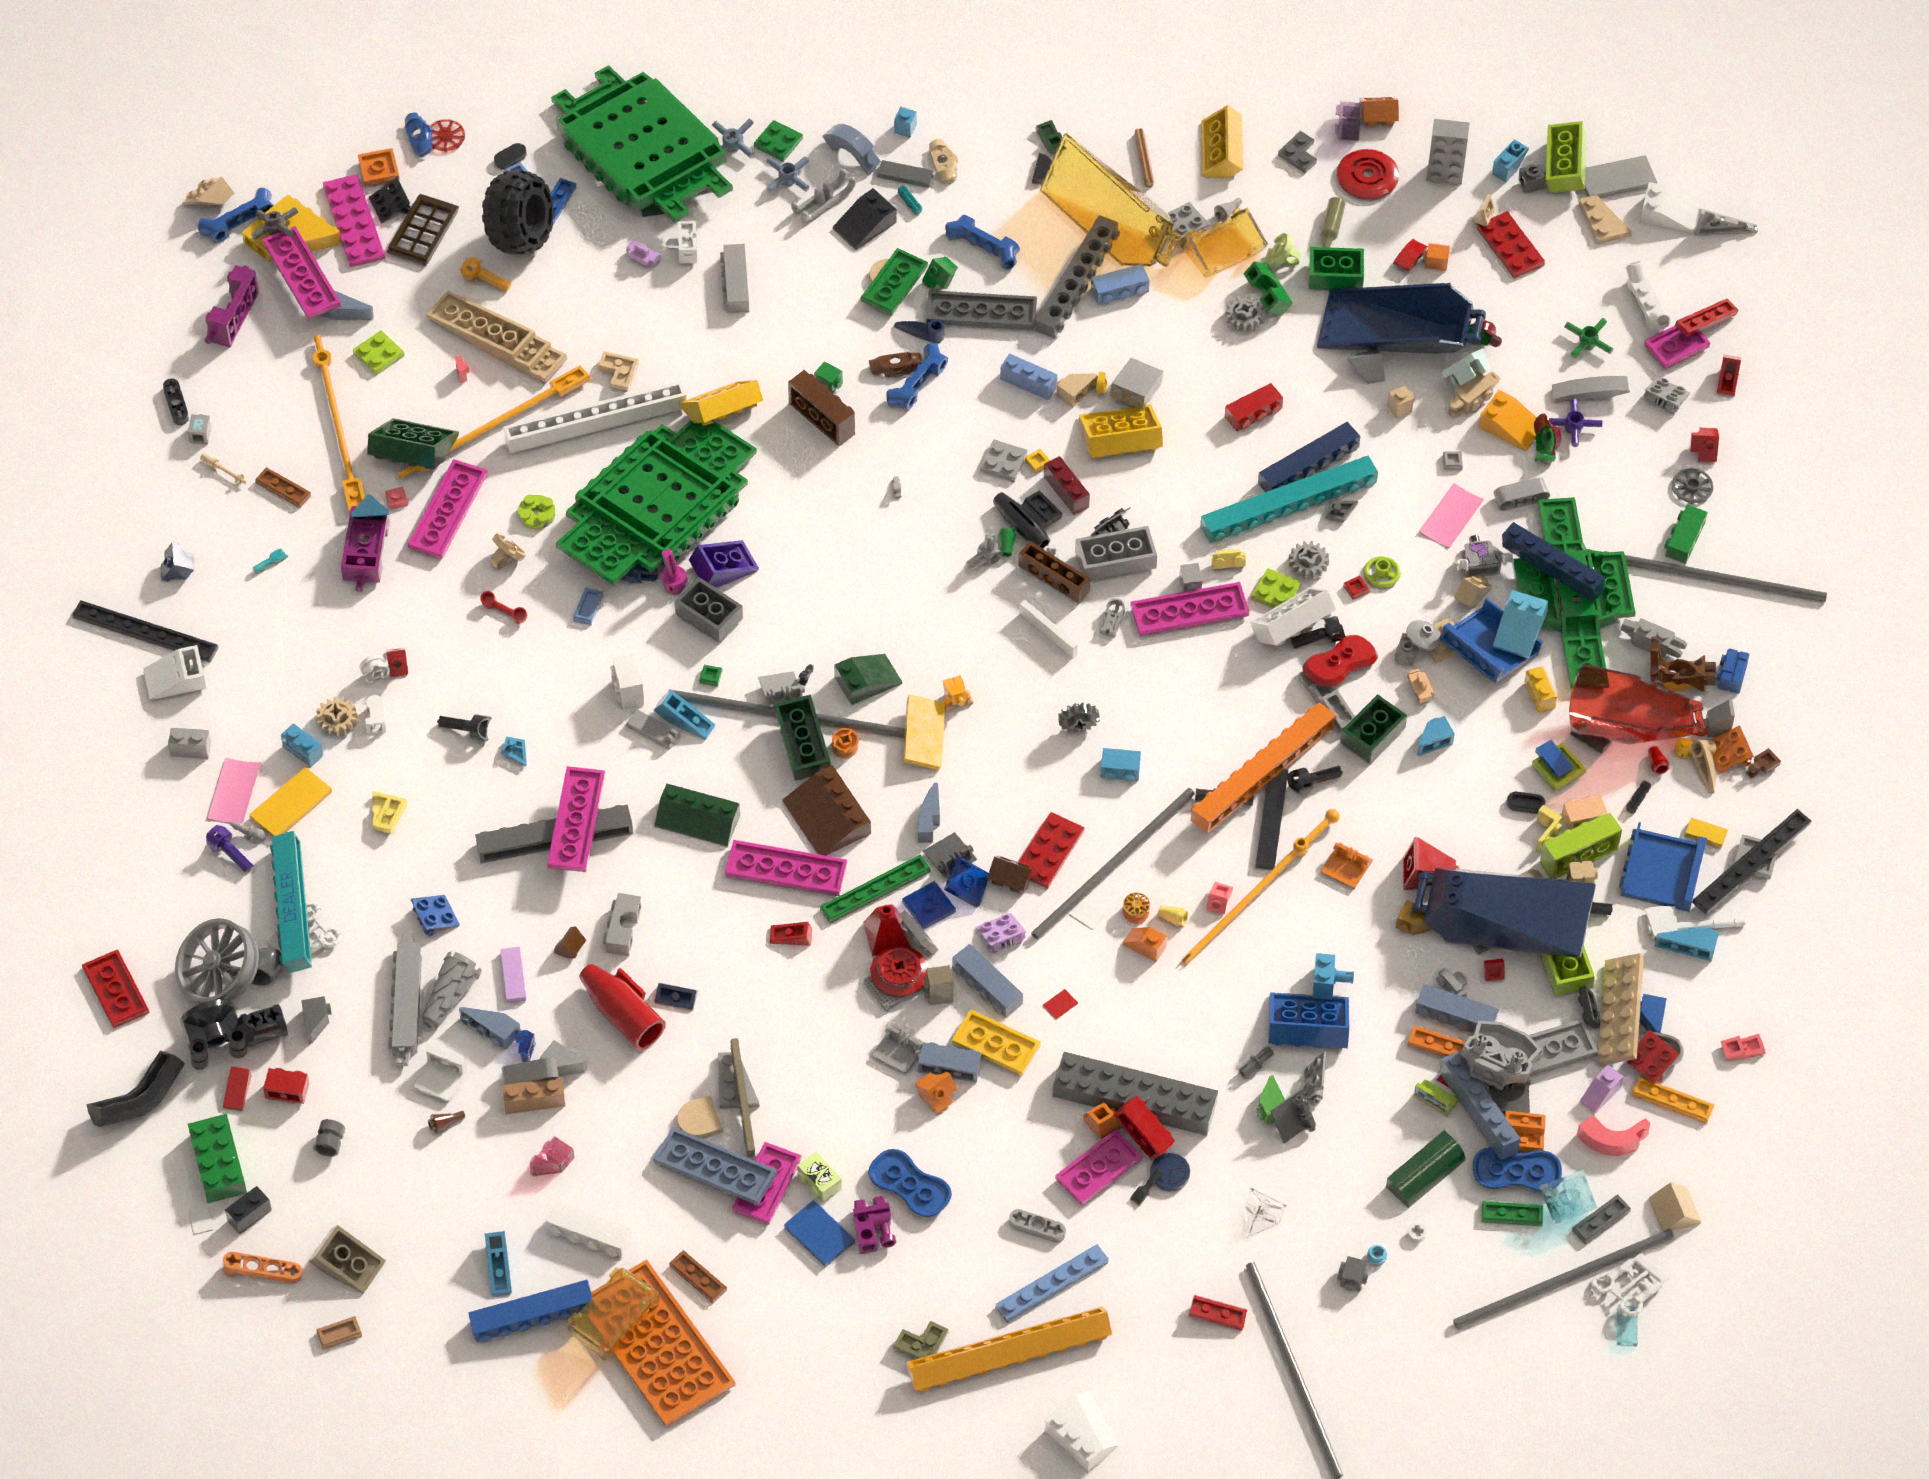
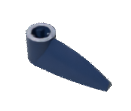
[894,319,945,343]

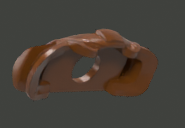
[869,352,922,377]

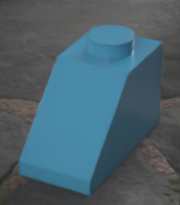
[1417,716,1455,756]

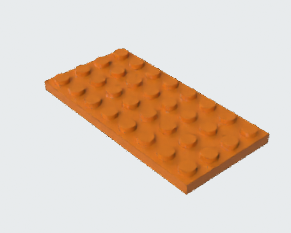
[585,1259,736,1427]

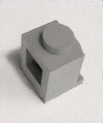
[1394,633,1419,666]

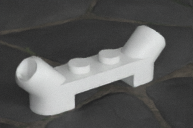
[1626,261,1671,333]

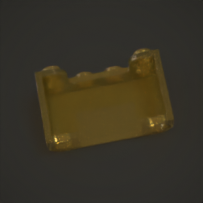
[1180,207,1268,278]

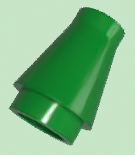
[997,528,1016,557]

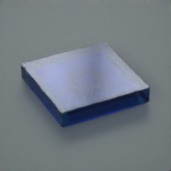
[944,856,989,908]
[902,881,956,929]

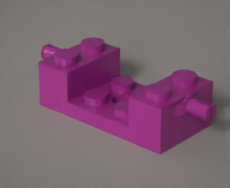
[204,265,259,348]
[341,506,390,592]

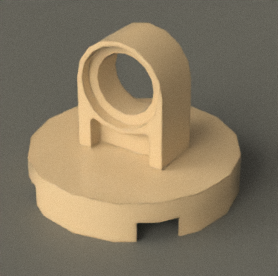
[490,533,526,570]

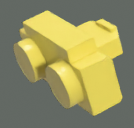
[1211,549,1246,569]

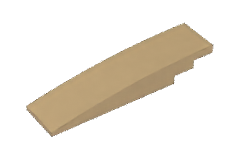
[426,290,567,383]

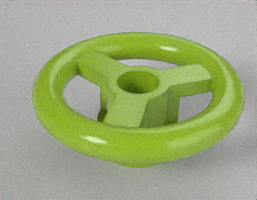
[1363,556,1401,588]

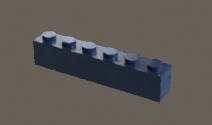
[1258,421,1361,492]
[1502,522,1605,602]

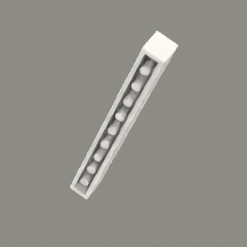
[503,381,687,454]

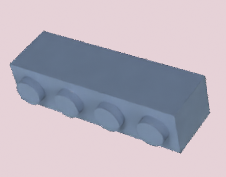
[952,944,1023,1018]
[1415,984,1499,1033]

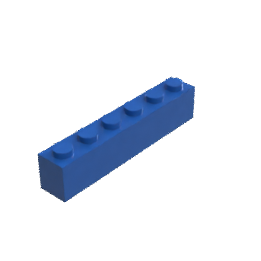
[468,1279,596,1342]

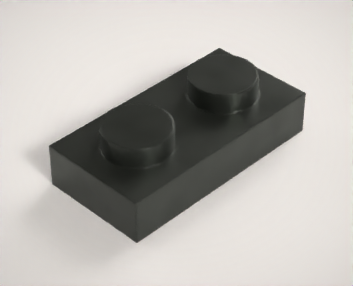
[1578,986,1600,1029]

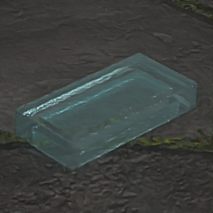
[1616,1305,1638,1347]

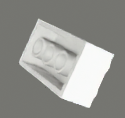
[1250,587,1337,646]

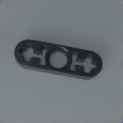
[163,378,189,425]

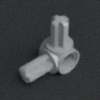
[966,533,1002,570]

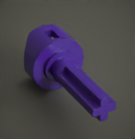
[206,825,254,873]

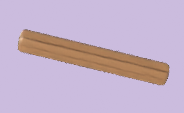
[1134,128,1154,187]

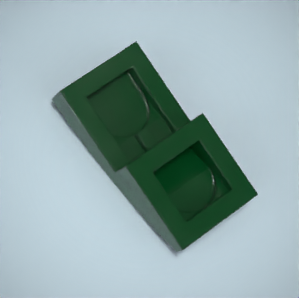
[1035,120,1067,154]

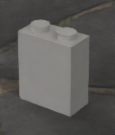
[1110,358,1163,410]

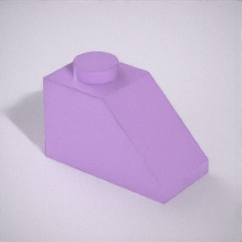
[1580,1065,1623,1114]

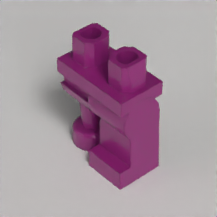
[853,1196,897,1254]

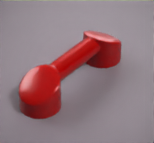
[480,591,528,624]

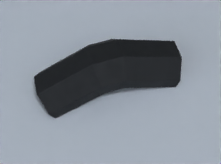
[86,1051,185,1127]

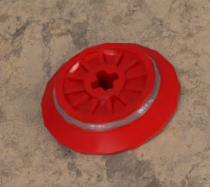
[870,945,928,997]

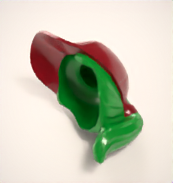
[1469,320,1502,347]
[1534,413,1561,463]

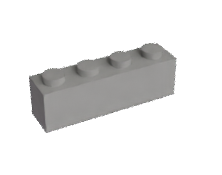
[720,243,750,313]

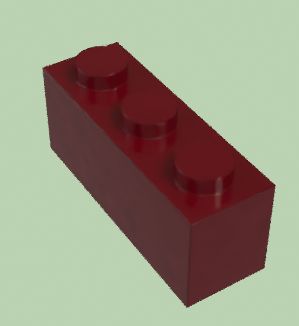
[1044,456,1090,515]

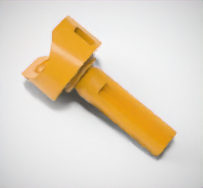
[460,257,511,292]

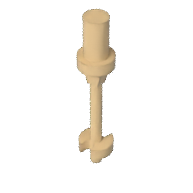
[200,453,247,485]

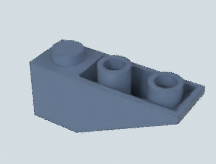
[459,1007,521,1050]

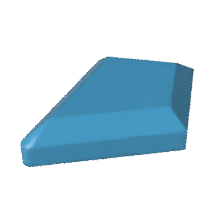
[501,736,527,766]

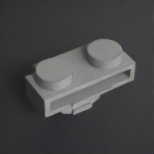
[1436,968,1467,998]

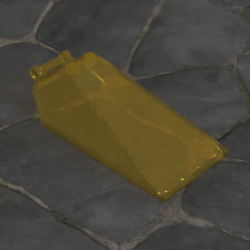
[1040,133,1182,267]

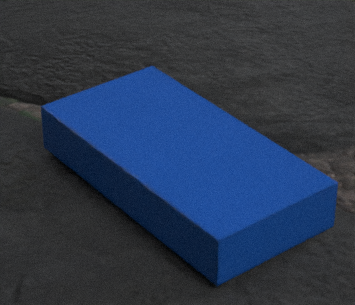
[1535,740,1574,779]

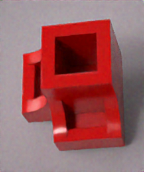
[1689,427,1720,462]

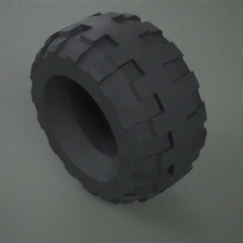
[482,171,554,254]

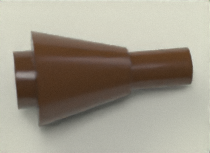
[428,1110,465,1134]

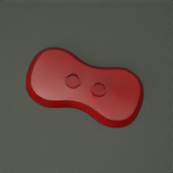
[1302,635,1378,687]

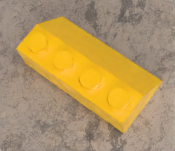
[1201,105,1243,178]
[679,380,763,425]

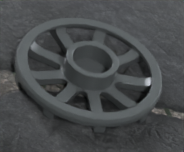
[1672,468,1714,504]

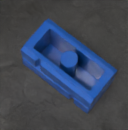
[1716,648,1750,694]

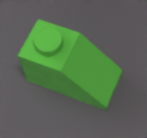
[1256,1075,1285,1125]

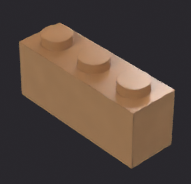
[502,1077,566,1114]

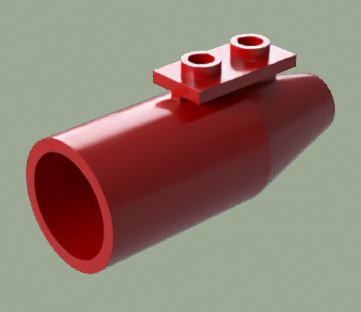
[579,964,666,1050]

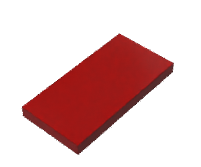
[82,949,150,1029]

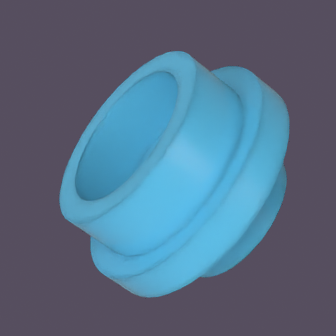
[1367,1245,1387,1265]

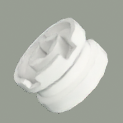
[359,654,390,683]

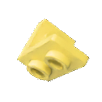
[1536,805,1563,852]

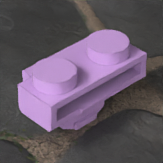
[626,240,660,267]

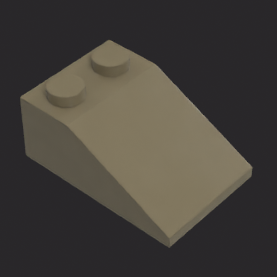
[309,1224,386,1294]

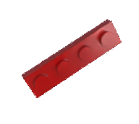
[1674,298,1739,337]

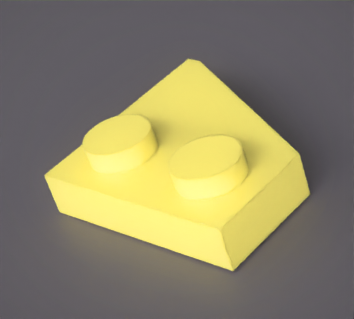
[372,791,408,834]

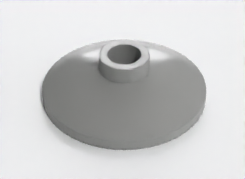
[1406,620,1442,651]

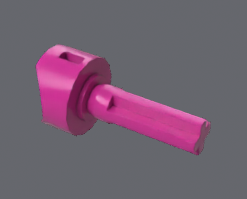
[661,549,688,594]

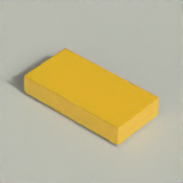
[1685,817,1728,848]

